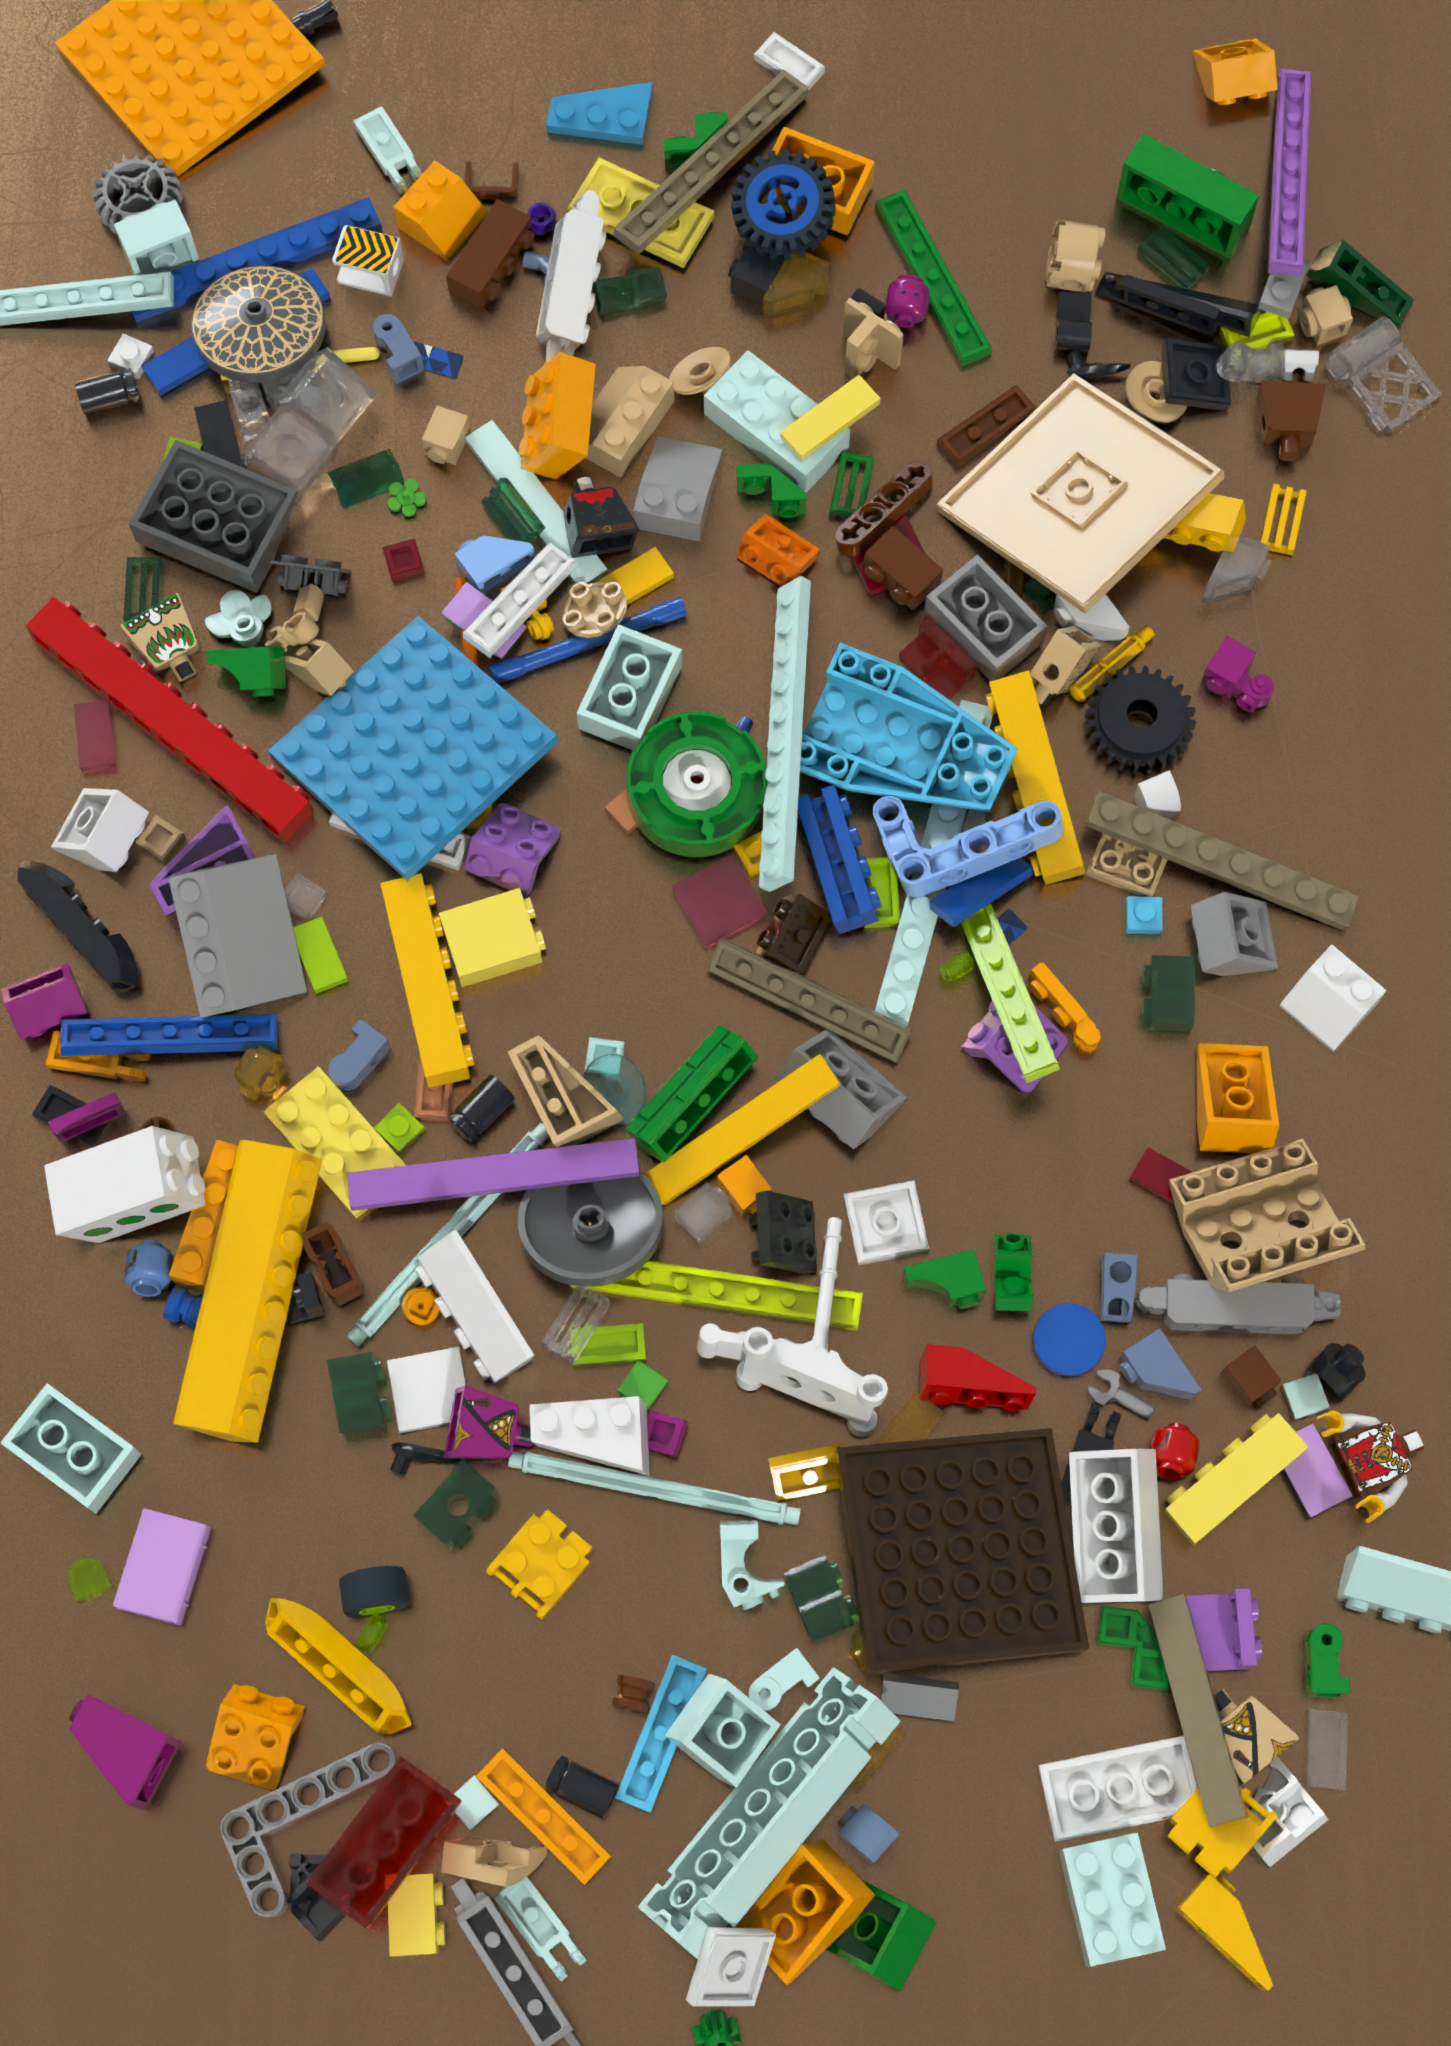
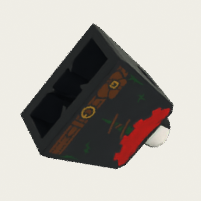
[563,477,639,558]

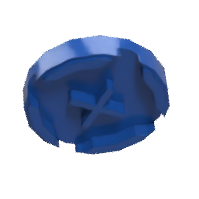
[1033,1303,1106,1377]

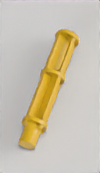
[1069,625,1155,702]

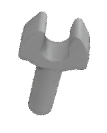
[1087,1369,1155,1419]

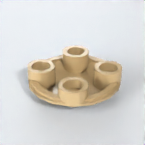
[562,581,627,638]

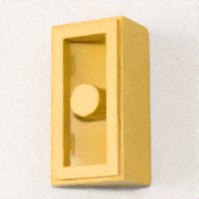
[768,1444,841,1502]

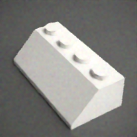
[415,1230,534,1385]
[1069,1449,1164,1603]

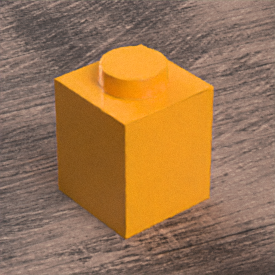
[717,1155,772,1218]

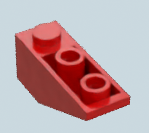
[920,1344,1036,1412]

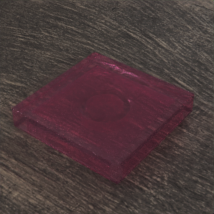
[672,854,767,948]

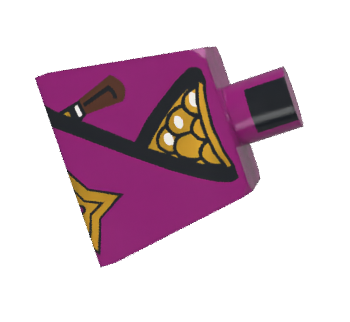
[444,1386,533,1459]

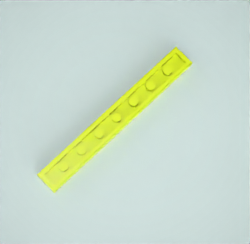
[570,1260,863,1331]

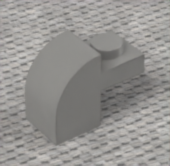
[1258,260,1310,319]

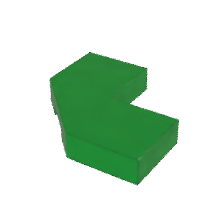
[1096,1605,1169,1692]

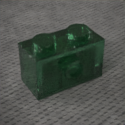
[327,1352,391,1433]

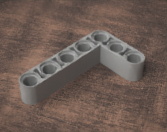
[220,1743,399,1918]

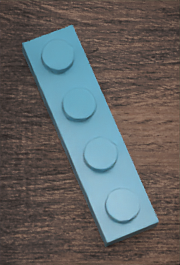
[615,1655,707,1813]

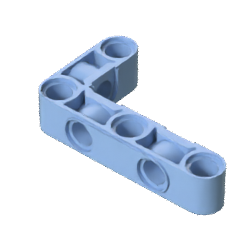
[873,796,1064,897]

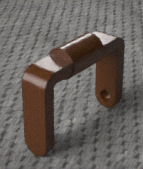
[464,161,519,200]

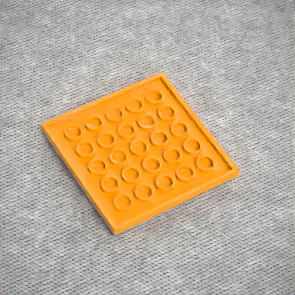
[55,0,326,177]

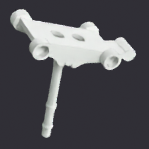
[697,1217,888,1437]

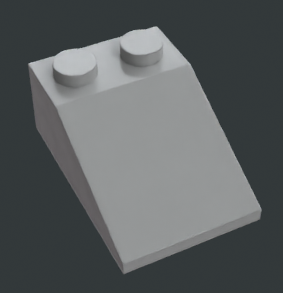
[633,436,723,542]

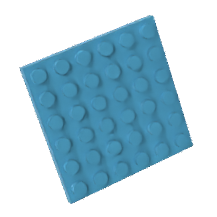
[268,616,559,881]

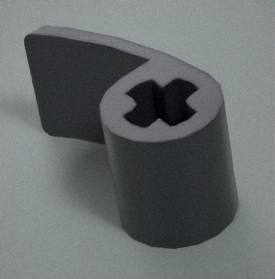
[1055,291,1092,352]

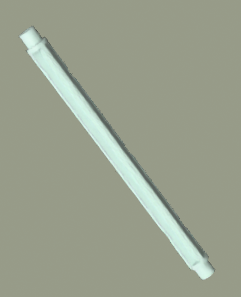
[346,1123,549,1347]
[508,1451,801,1525]

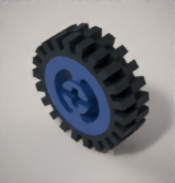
[731,150,836,260]

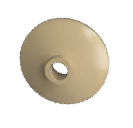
[669,347,732,395]
[1126,361,1187,423]

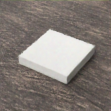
[843,1180,929,1265]
[387,1347,466,1434]
[686,1927,776,2006]

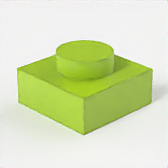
[374,1103,425,1155]

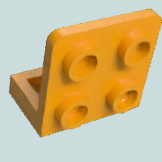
[206,1684,305,1791]

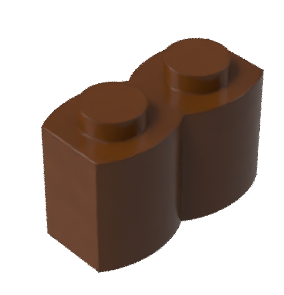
[302,1222,363,1306]

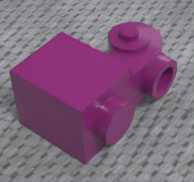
[1202,636,1274,712]

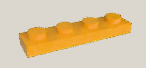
[476,1748,611,1885]

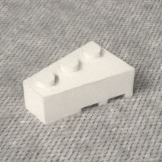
[530,1396,650,1477]

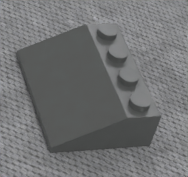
[129,440,298,593]

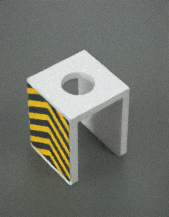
[332,225,404,297]

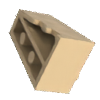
[507,1035,625,1147]

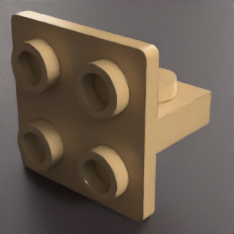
[843,298,903,379]

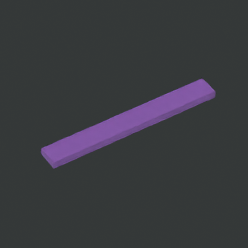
[1268,69,1312,276]
[347,1138,639,1211]

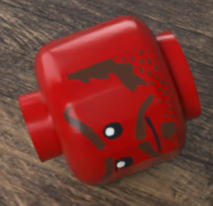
[1150,1423,1200,1481]

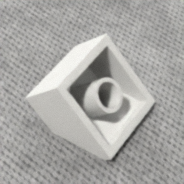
[51,788,149,872]
[1279,944,1387,1052]

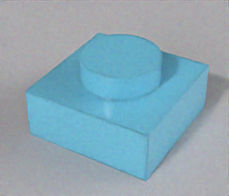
[1125,896,1162,935]

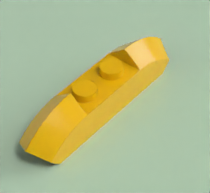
[265,1598,412,1735]

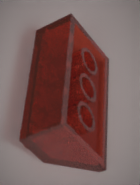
[306,1756,462,1930]

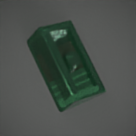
[328,449,405,508]

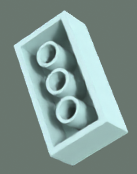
[704,350,850,493]

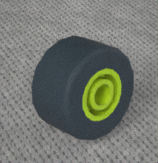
[339,1566,410,1618]

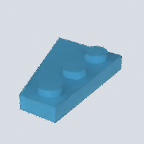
[546,82,653,145]

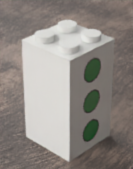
[44,1126,206,1243]

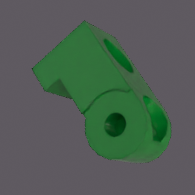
[1305,1623,1350,1698]

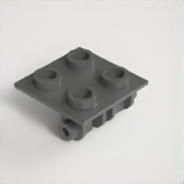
[270,554,351,596]

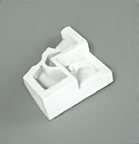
[1251,1756,1329,1867]

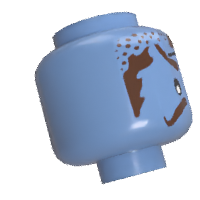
[124,1240,174,1297]

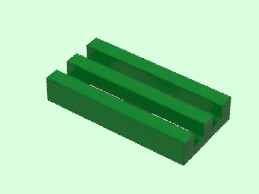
[829,451,875,520]

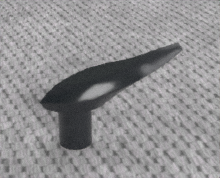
[1067,350,1131,380]
[390,1442,461,1475]

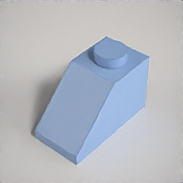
[454,535,535,595]

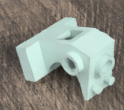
[720,1520,784,1610]

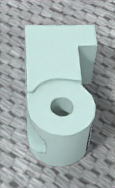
[749,1648,820,1712]

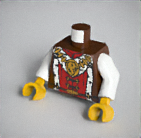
[1317,1410,1424,1523]

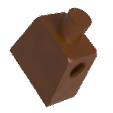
[1256,380,1325,461]

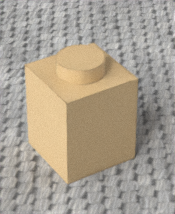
[422,405,471,465]

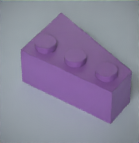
[149,804,255,916]

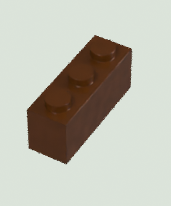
[446,199,535,310]

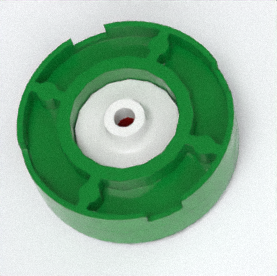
[627,711,767,857]

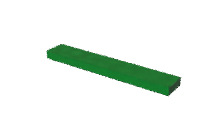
[875,189,992,367]

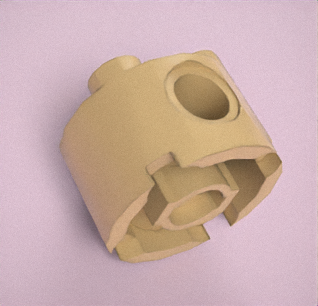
[1046,219,1105,293]

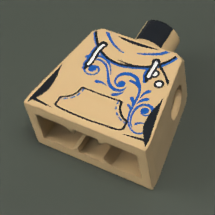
[1030,625,1102,706]

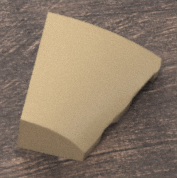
[441,1837,547,1887]

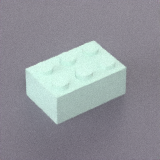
[576,624,682,750]
[1,1383,142,1514]
[1059,1832,1166,1967]

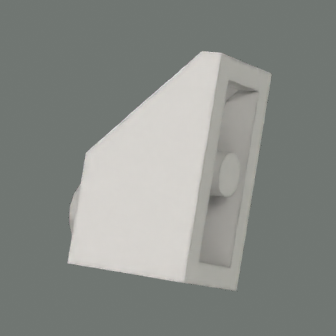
[1053,594,1130,644]

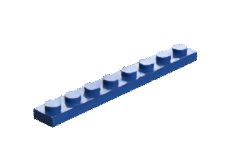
[132,197,382,323]

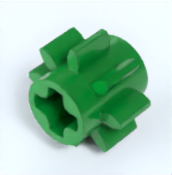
[692,2010,742,2046]

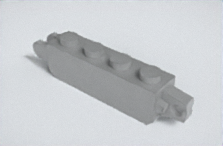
[1134,1274,1341,1334]
[451,1877,581,2046]

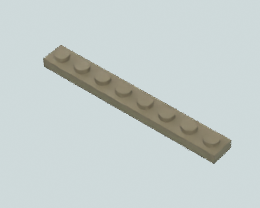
[614,70,809,255]
[1084,791,1359,931]

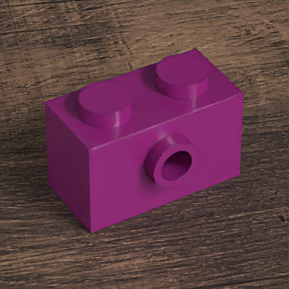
[1,963,87,1039]

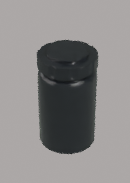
[75,368,140,415]
[447,1074,515,1142]
[545,1756,620,1819]

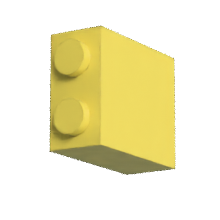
[439,888,546,987]

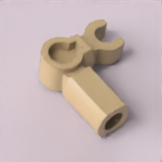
[265,584,324,650]

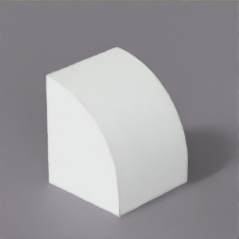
[1133,770,1181,819]

